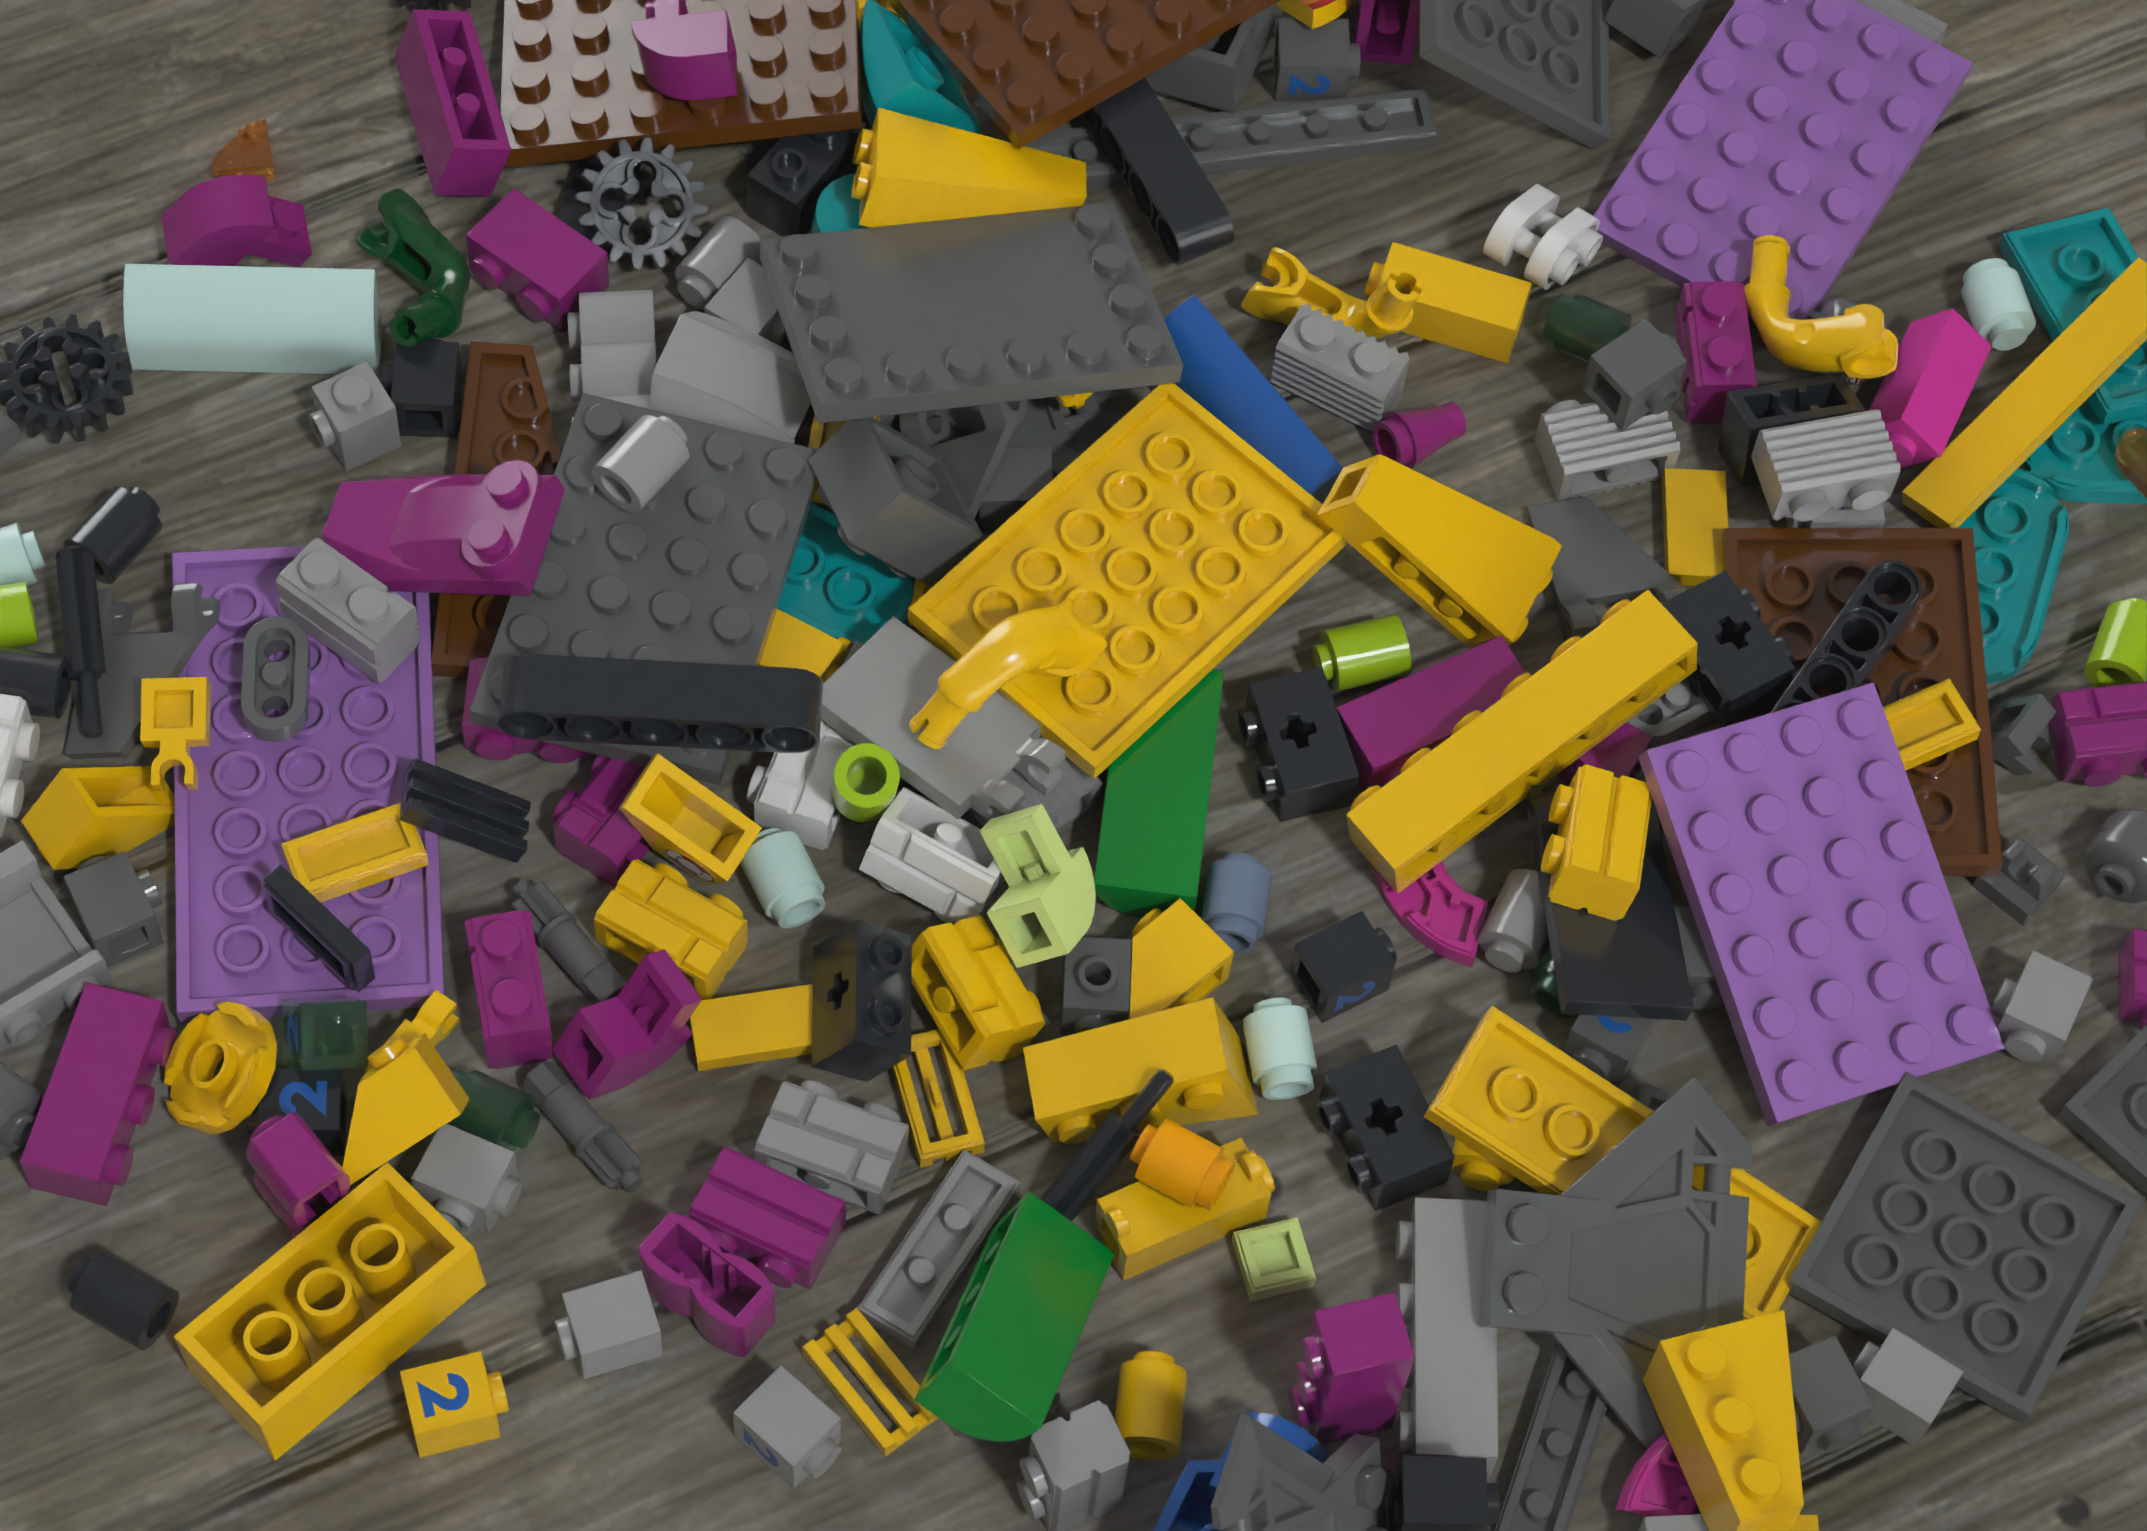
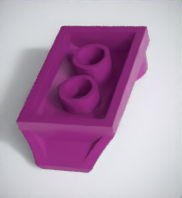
[322,460,565,596]

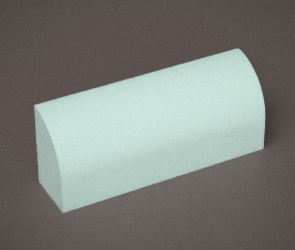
[123,264,383,375]

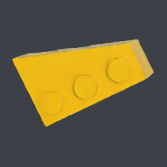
[1023,997,1258,1144]
[1643,1310,1804,1531]

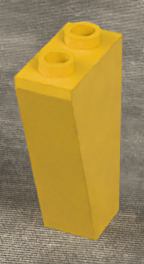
[851,108,1087,228]
[1317,454,1562,649]

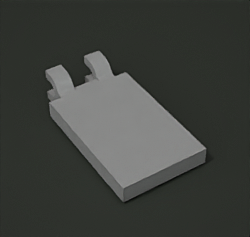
[821,616,1066,822]

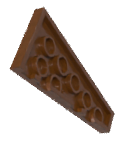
[431,341,561,678]

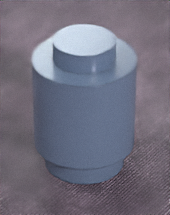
[1201,853,1272,954]

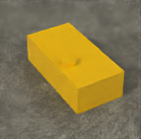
[174,1162,486,1461]

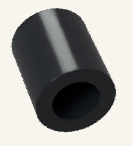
[64,486,162,584]
[0,647,71,719]
[67,1251,179,1350]

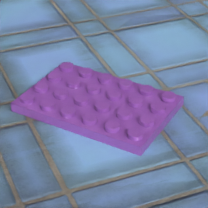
[1593,0,1973,329]
[1638,682,2005,1127]

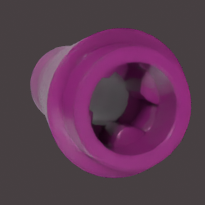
[1372,402,1466,469]

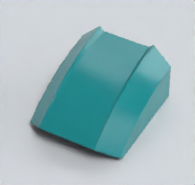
[859,0,983,134]

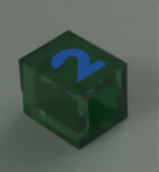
[282,996,368,1070]

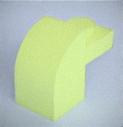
[979,804,1096,968]

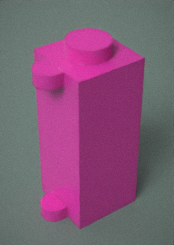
[1869,308,1992,469]

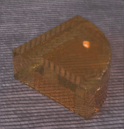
[213,119,275,181]

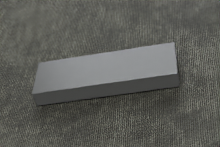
[858,1150,1021,1350]

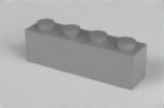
[1396,1197,1498,1480]

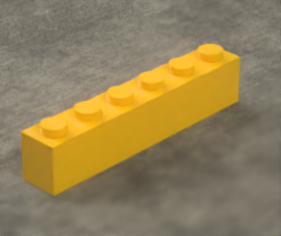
[1346,590,1698,894]

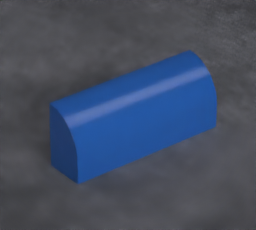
[1147,295,1343,504]

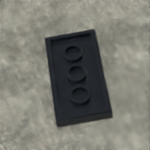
[1525,786,1694,1021]

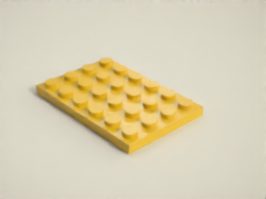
[908,383,1348,780]

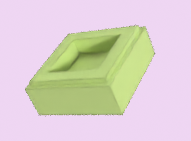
[1232,1217,1316,1302]

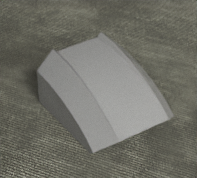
[649,311,811,444]

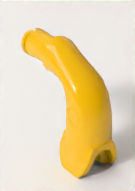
[1744,235,1898,379]
[1241,247,1424,339]
[909,597,1108,749]

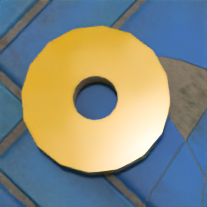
[164,1001,277,1135]

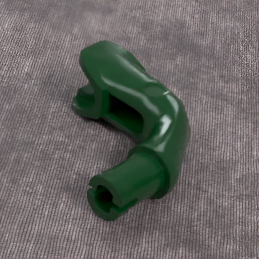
[355,189,470,347]

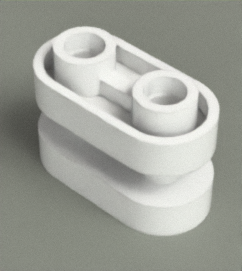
[1483,184,1604,290]

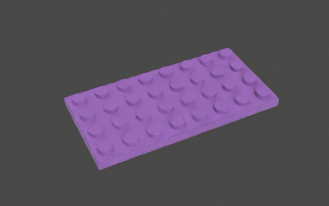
[172,545,445,1023]

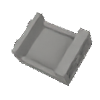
[0,840,113,1052]

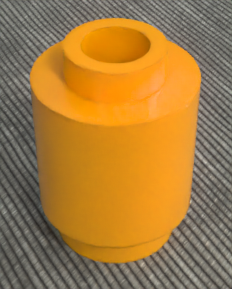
[1130,1119,1235,1210]

